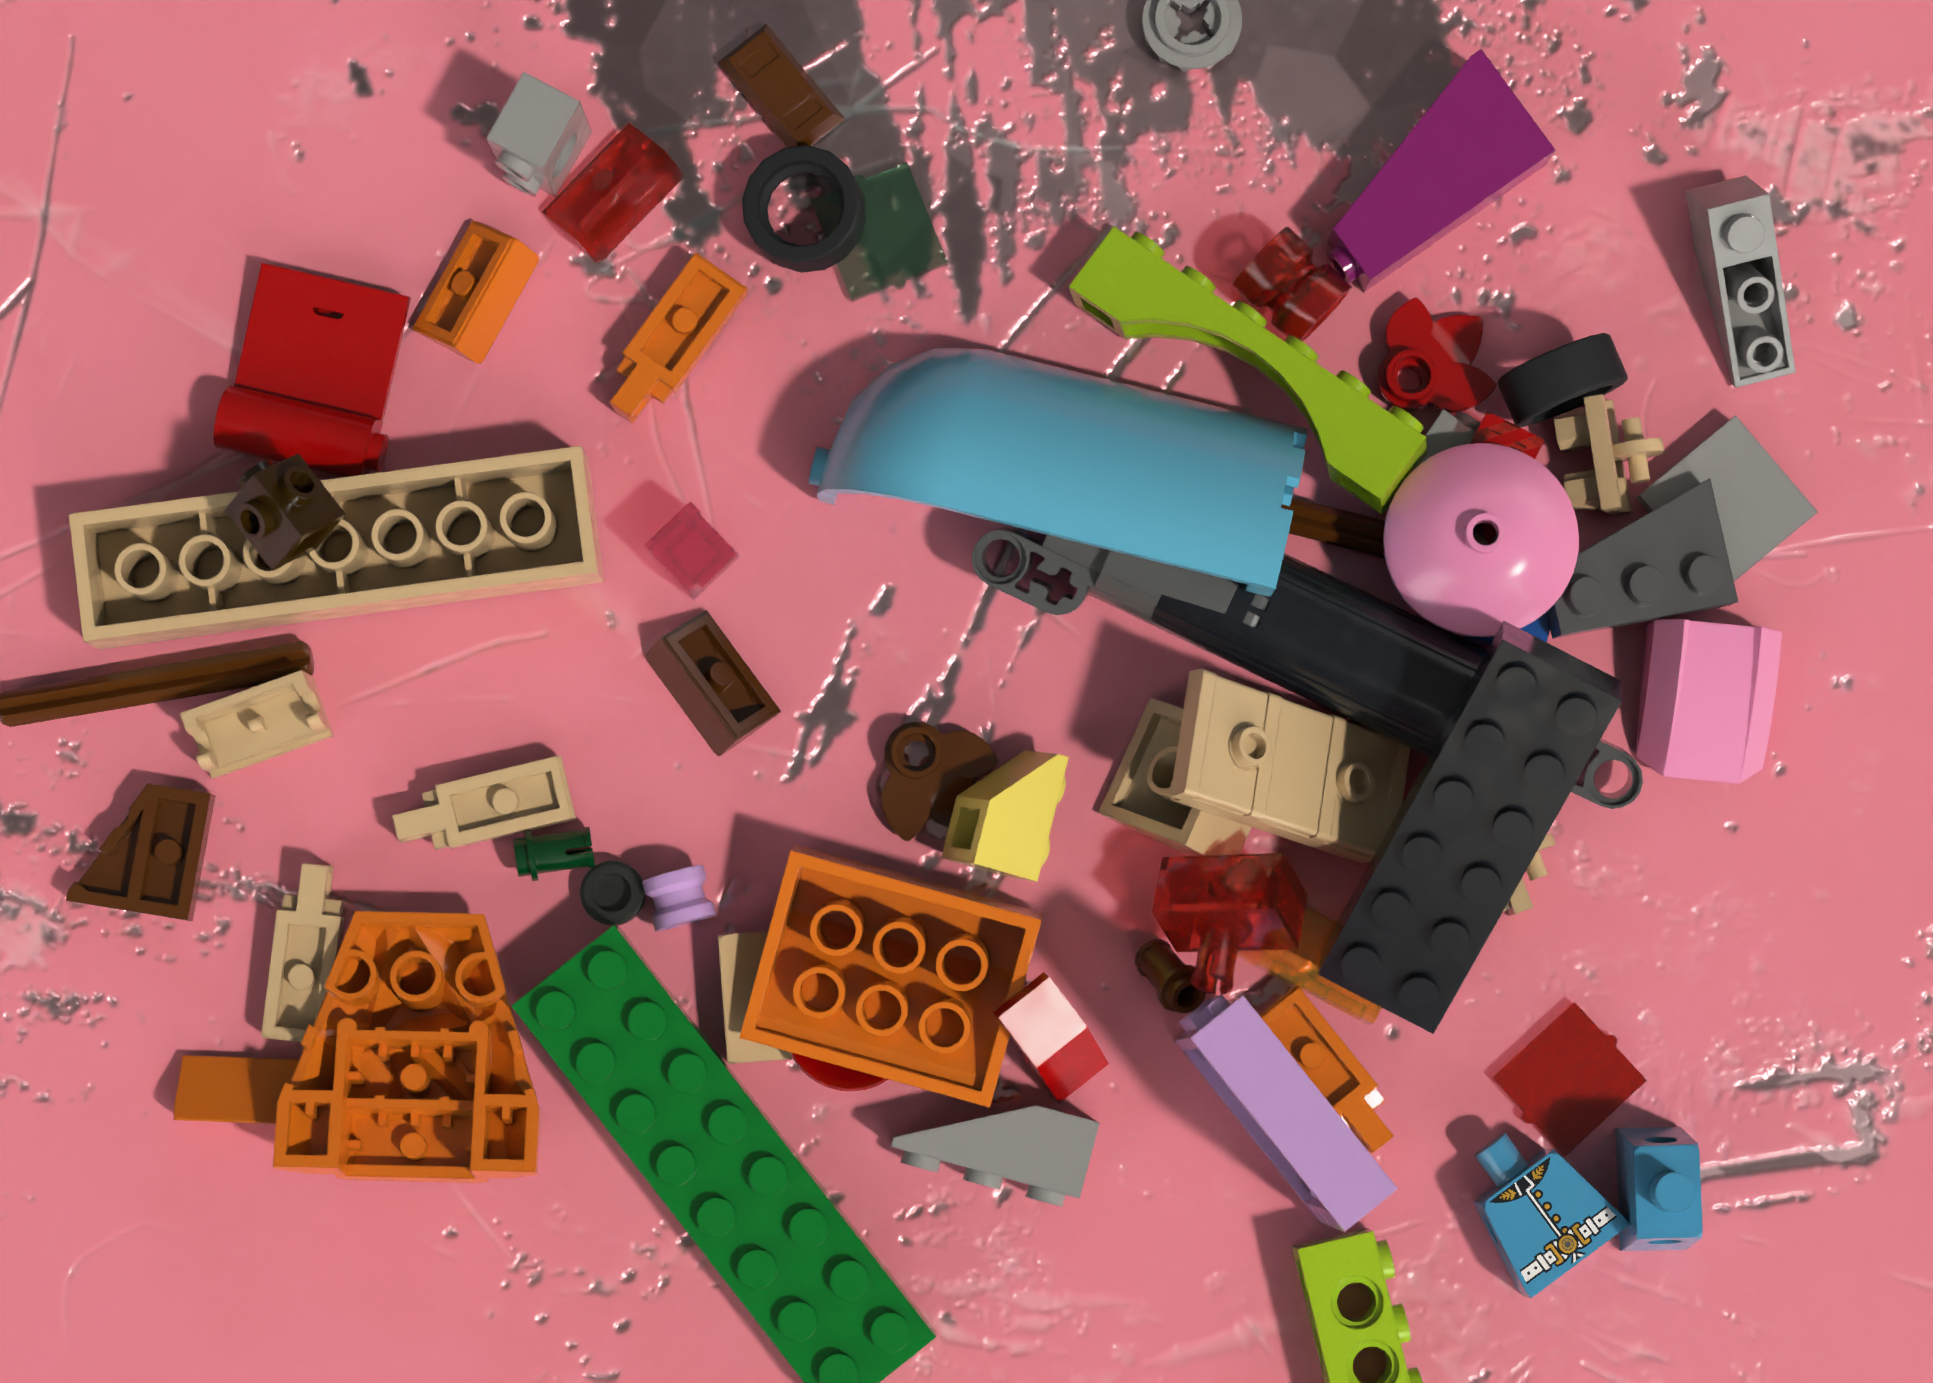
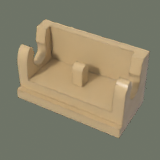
[180,670,334,779]

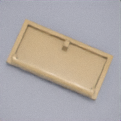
[1170,668,1410,863]

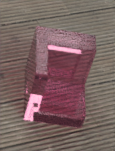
[644,502,739,600]

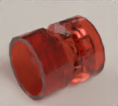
[1232,227,1352,342]

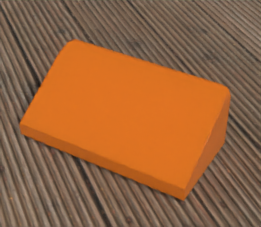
[412,220,539,364]
[173,1055,299,1124]

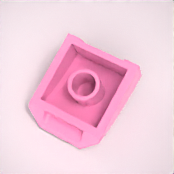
[1635,619,1782,784]

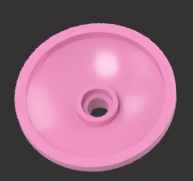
[1383,443,1579,637]

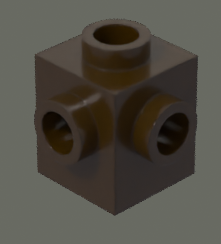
[225,453,346,571]

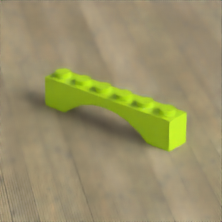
[1068,226,1427,515]

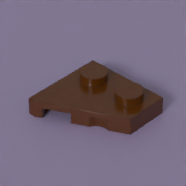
[66,783,216,921]

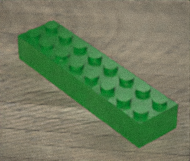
[511,925,937,1383]

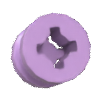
[642,865,717,932]

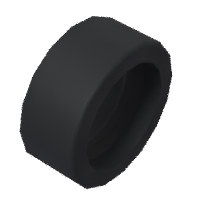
[742,145,867,273]
[1497,333,1628,427]

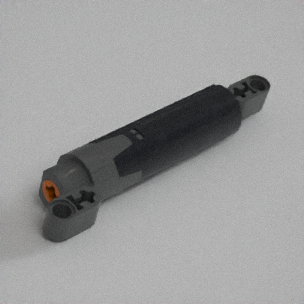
[972,527,1643,809]

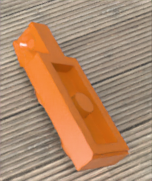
[610,253,748,423]
[1259,985,1394,1153]

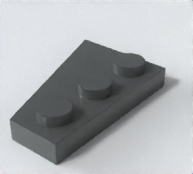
[1546,478,1738,639]

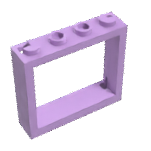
[1175,994,1398,1232]

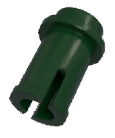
[513,826,595,881]

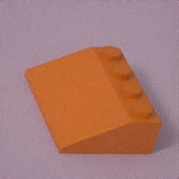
[739,844,1043,1108]

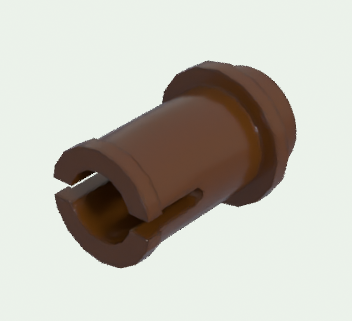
[1135,939,1206,1013]

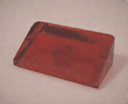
[542,123,683,263]

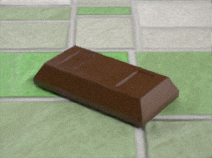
[718,24,845,147]

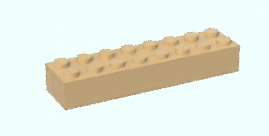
[69,446,604,650]

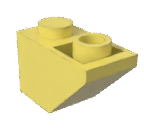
[941,750,1069,882]

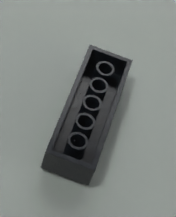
[1318,621,1622,1034]

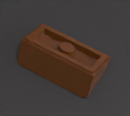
[646,610,781,756]

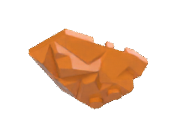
[273,911,541,1183]

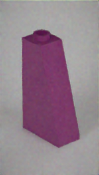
[1327,49,1556,292]

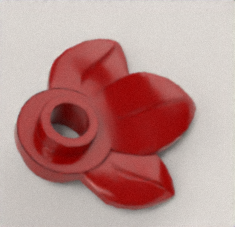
[1377,297,1497,413]

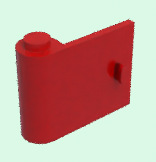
[213,263,411,477]

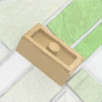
[718,932,793,1064]

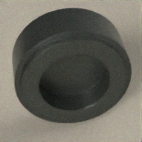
[580,861,646,926]

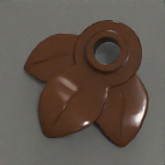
[881,722,998,841]

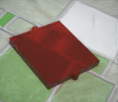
[1492,1002,1647,1156]

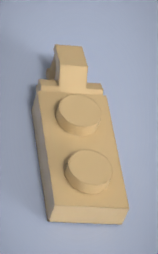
[392,755,576,850]
[261,863,345,1042]

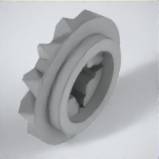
[1142,0,1242,72]

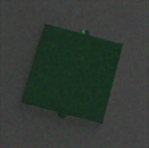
[811,162,948,302]

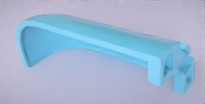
[809,347,1308,597]

